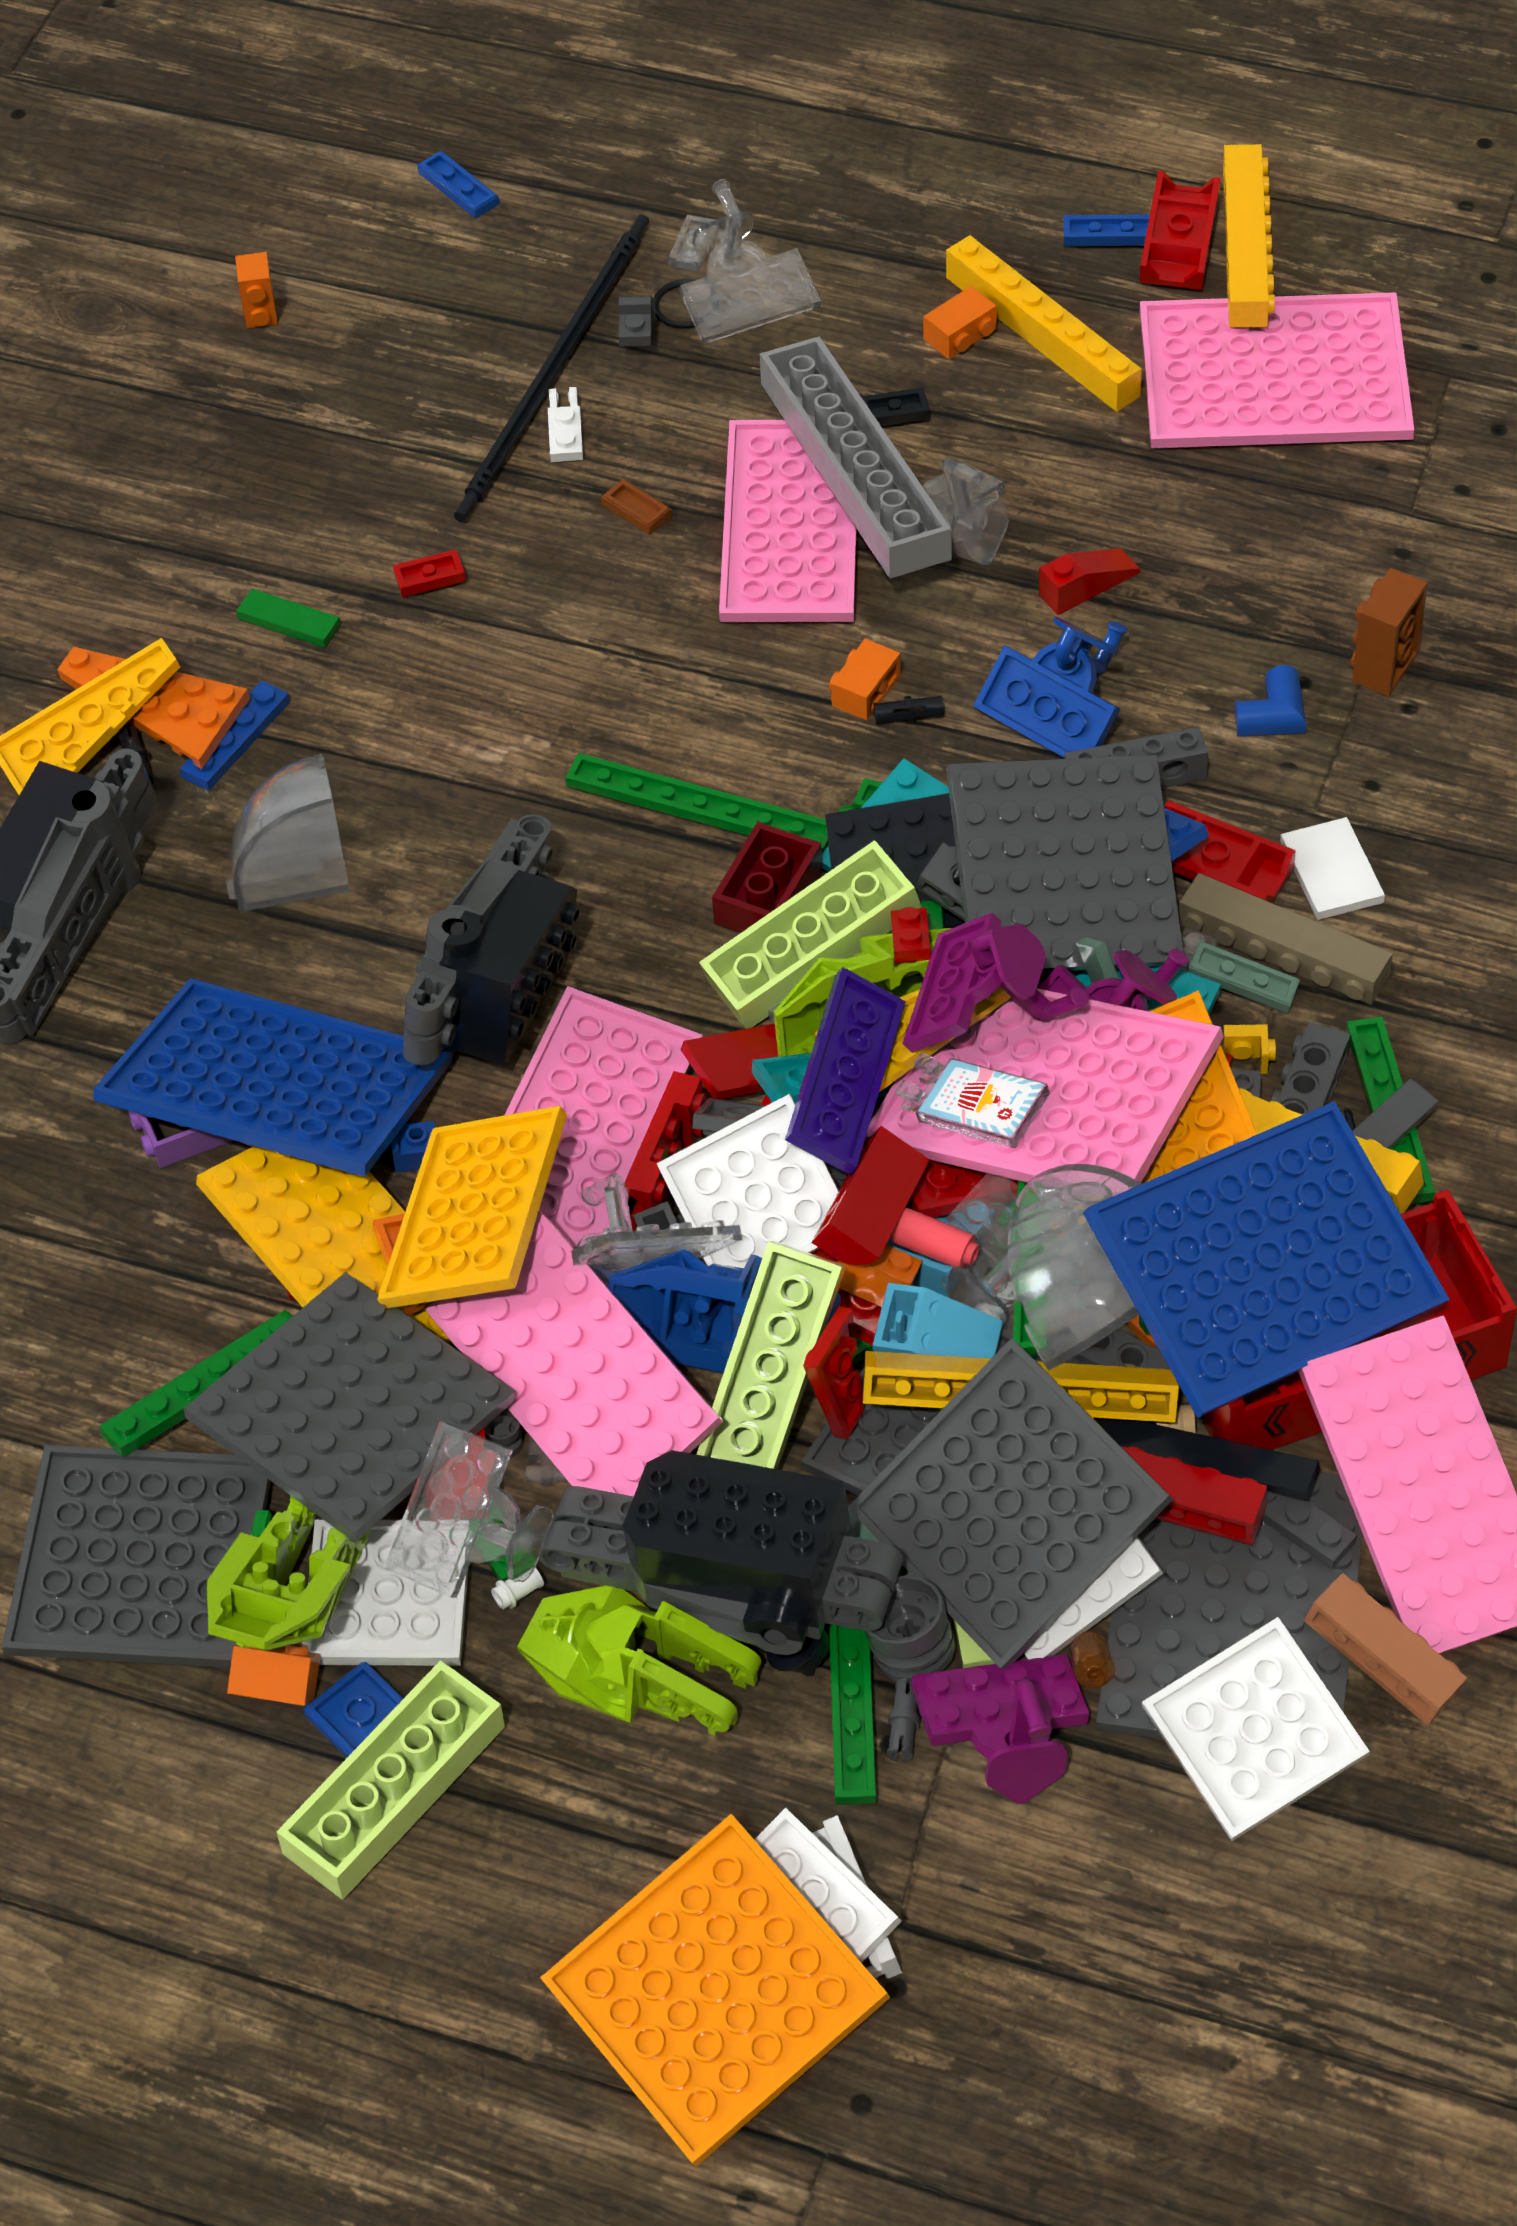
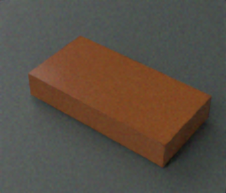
[601,479,672,535]

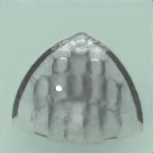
[226,754,350,912]
[1007,1164,1142,1371]

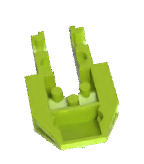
[774,928,951,1057]
[207,1495,371,1651]
[517,1585,762,1736]

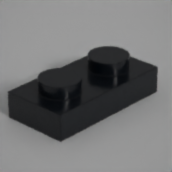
[861,387,930,426]

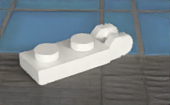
[548,387,583,462]

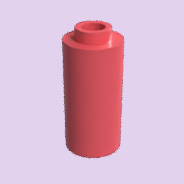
[891,1207,980,1270]

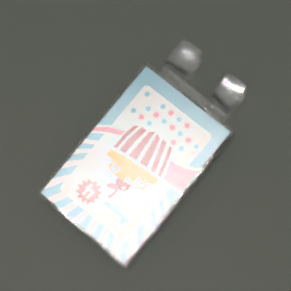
[896,1053,1050,1149]

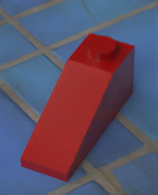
[1039,548,1140,615]

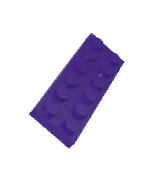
[785,967,905,1175]

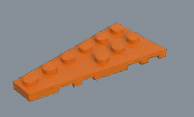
[57,647,250,769]

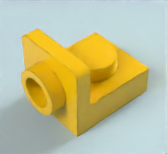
[1222,1024,1276,1074]

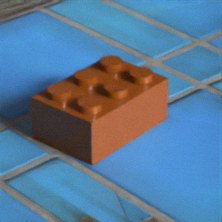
[1350,568,1428,696]

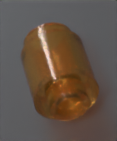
[1069,1631,1114,1688]

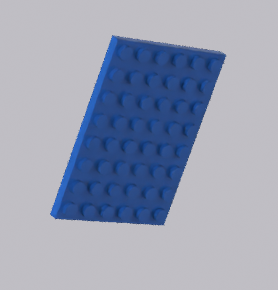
[93,978,453,1177]
[1083,1101,1450,1418]

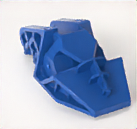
[608,1249,841,1373]

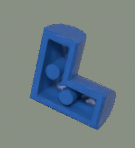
[1234,665,1307,737]

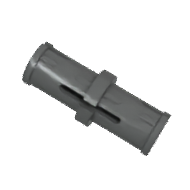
[887,1678,920,1762]

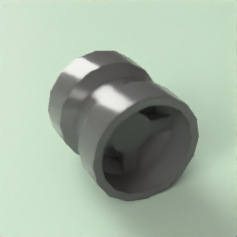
[485,1408,523,1459]

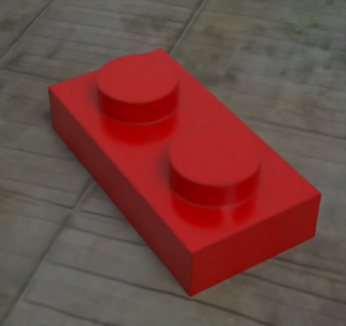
[392,549,466,597]
[891,907,931,963]

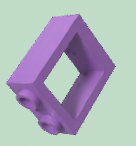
[128,1111,234,1168]

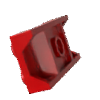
[1139,171,1221,290]
[1164,800,1296,903]
[623,1071,707,1232]

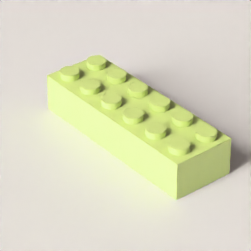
[699,840,922,1029]
[696,1241,846,1469]
[276,1660,505,1900]

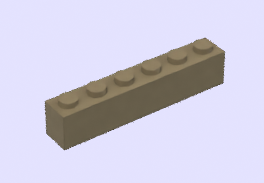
[1178,873,1393,1005]

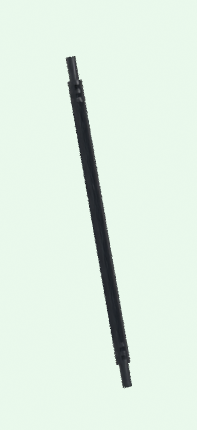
[454,214,649,522]

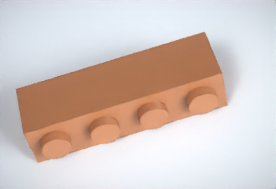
[1303,1573,1467,1726]

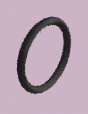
[653,279,718,328]

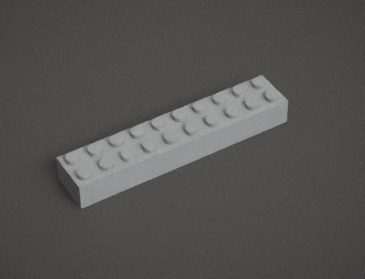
[760,336,952,578]

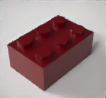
[712,821,823,933]

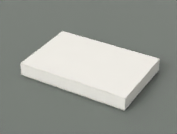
[1280,817,1385,920]

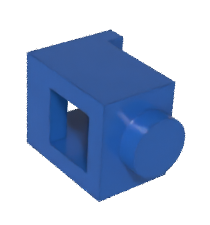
[391,1121,435,1172]

